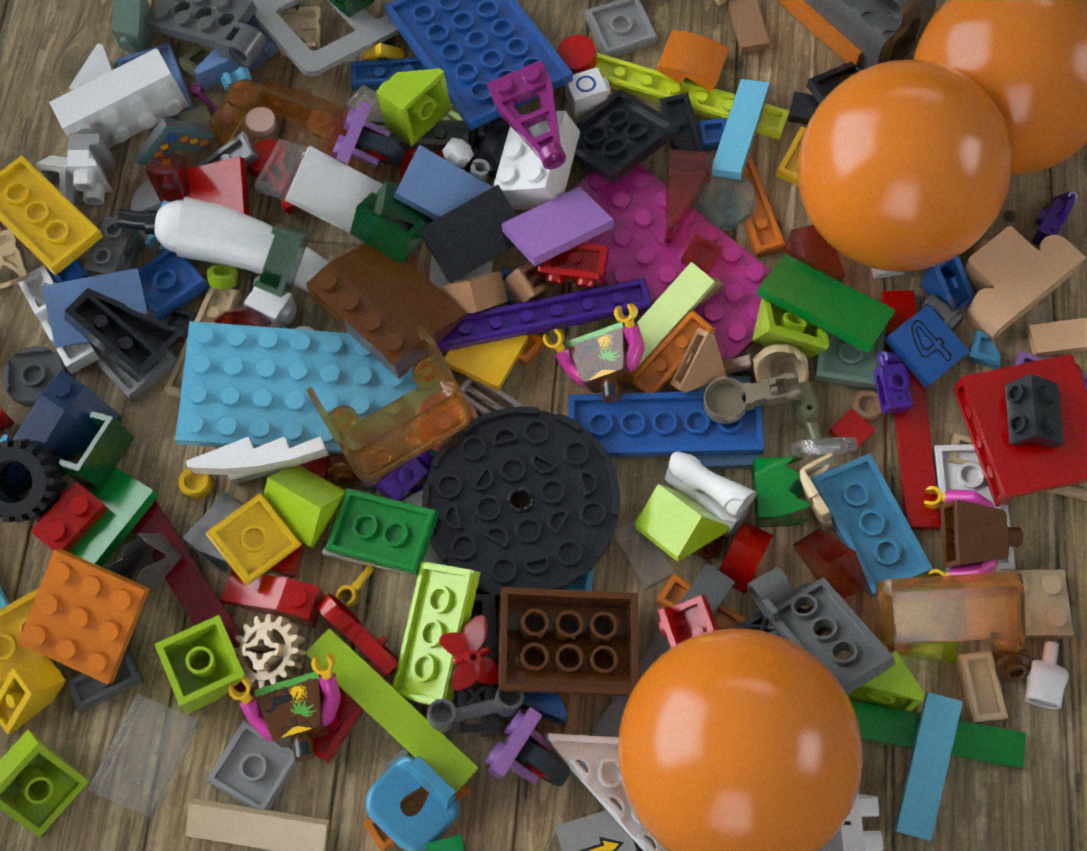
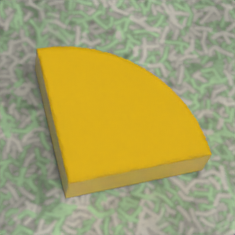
[364,43,404,61]

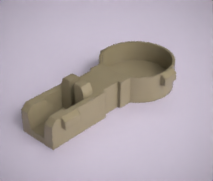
[704,372,803,424]

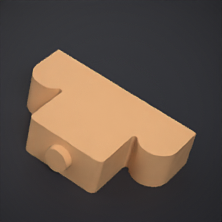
[964,226,1086,341]

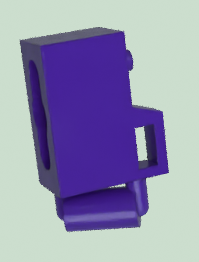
[1032,191,1078,245]
[872,351,914,414]
[374,447,433,501]

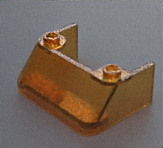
[209,78,350,159]
[306,324,472,481]
[874,572,1026,656]

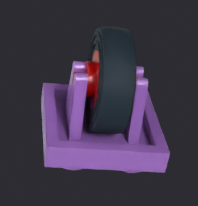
[332,100,405,167]
[484,707,570,787]

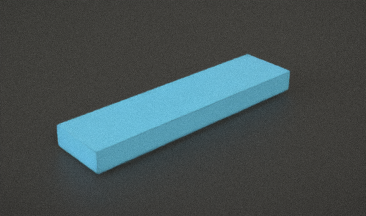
[711,79,770,180]
[894,692,963,841]

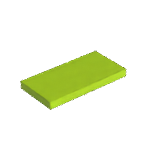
[392,561,481,705]

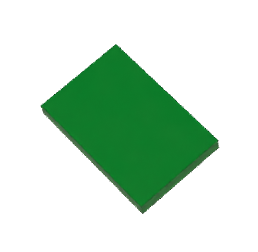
[68,467,159,567]
[325,488,439,576]

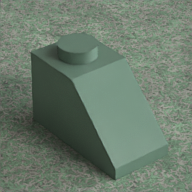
[111,0,156,53]

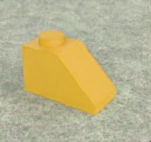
[0,656,66,735]

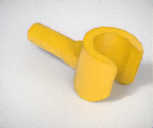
[336,565,374,607]

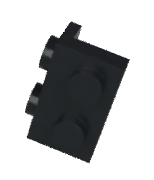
[466,117,510,179]
[1005,374,1064,448]

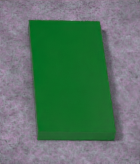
[756,254,896,353]

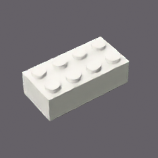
[49,48,189,148]

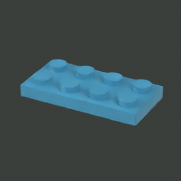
[811,453,933,597]

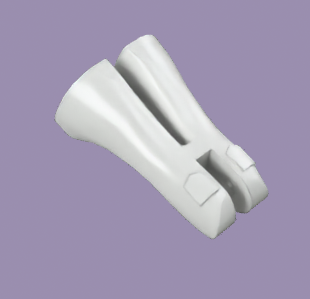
[665,451,756,539]

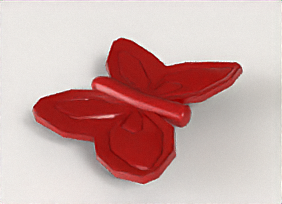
[439,615,498,691]

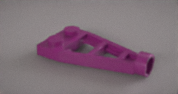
[486,60,566,170]

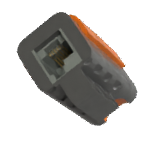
[777,0,936,69]

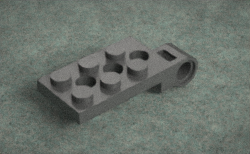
[145,0,267,67]
[747,567,896,694]

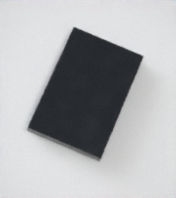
[422,184,516,283]

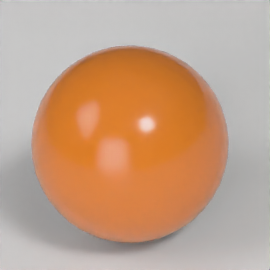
[913,0,1087,176]
[797,59,1013,272]
[618,628,863,851]

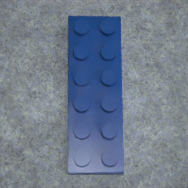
[568,391,764,458]

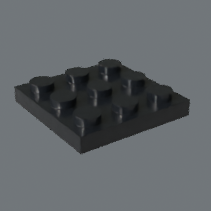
[573,89,680,185]

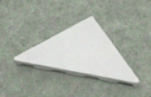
[545,733,667,851]

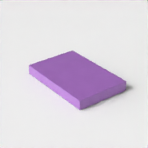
[502,186,614,266]

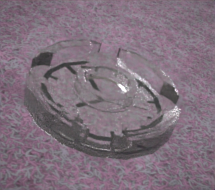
[791,437,858,457]

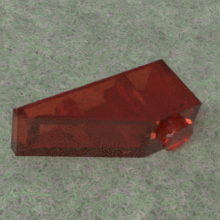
[664,149,712,244]

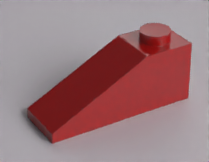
[220,570,325,628]

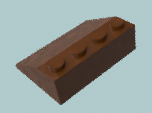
[306,243,467,379]
[497,587,639,696]

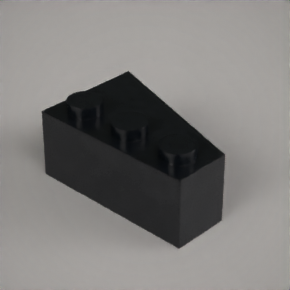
[65,288,184,383]

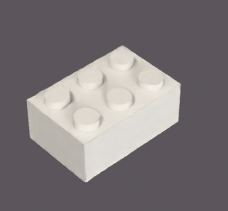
[493,111,580,210]

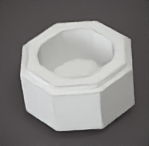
[442,138,474,168]

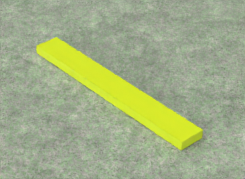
[594,53,790,140]

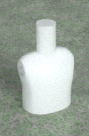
[1024,642,1069,710]

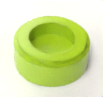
[207,264,238,290]

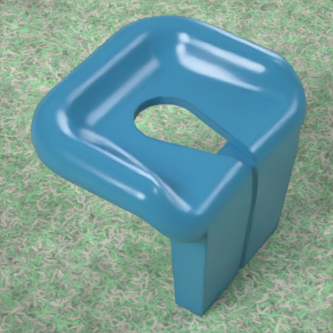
[365,756,460,851]

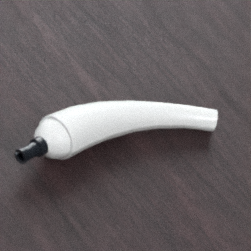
[117,197,329,292]

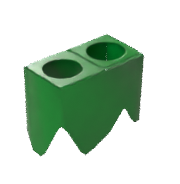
[751,457,810,528]

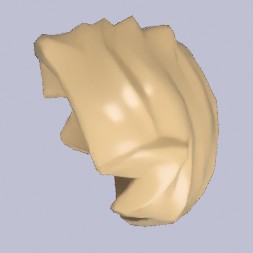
[753,344,809,383]

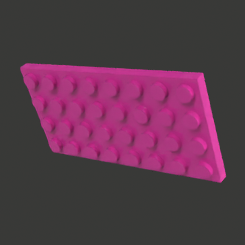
[572,165,771,362]

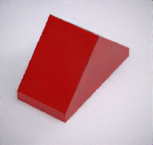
[719,521,773,594]

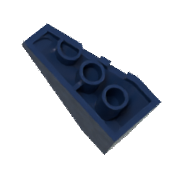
[6,370,121,497]

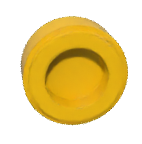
[178,468,213,500]

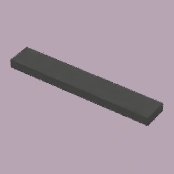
[592,563,735,737]

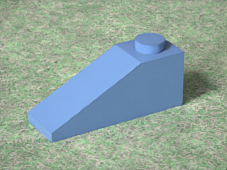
[194,17,279,91]

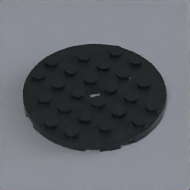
[422,407,620,597]

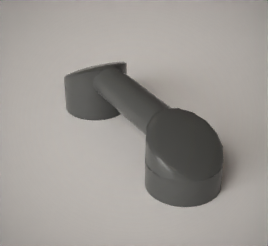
[427,689,524,732]

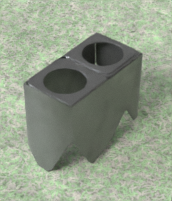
[183,491,244,572]
[103,533,182,599]

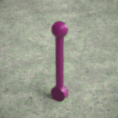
[189,84,231,125]

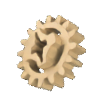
[234,614,306,688]

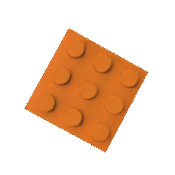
[18,549,150,685]

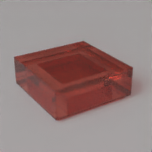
[681,234,723,275]

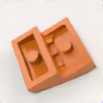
[656,30,730,92]

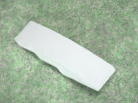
[18,265,99,374]
[185,436,329,475]

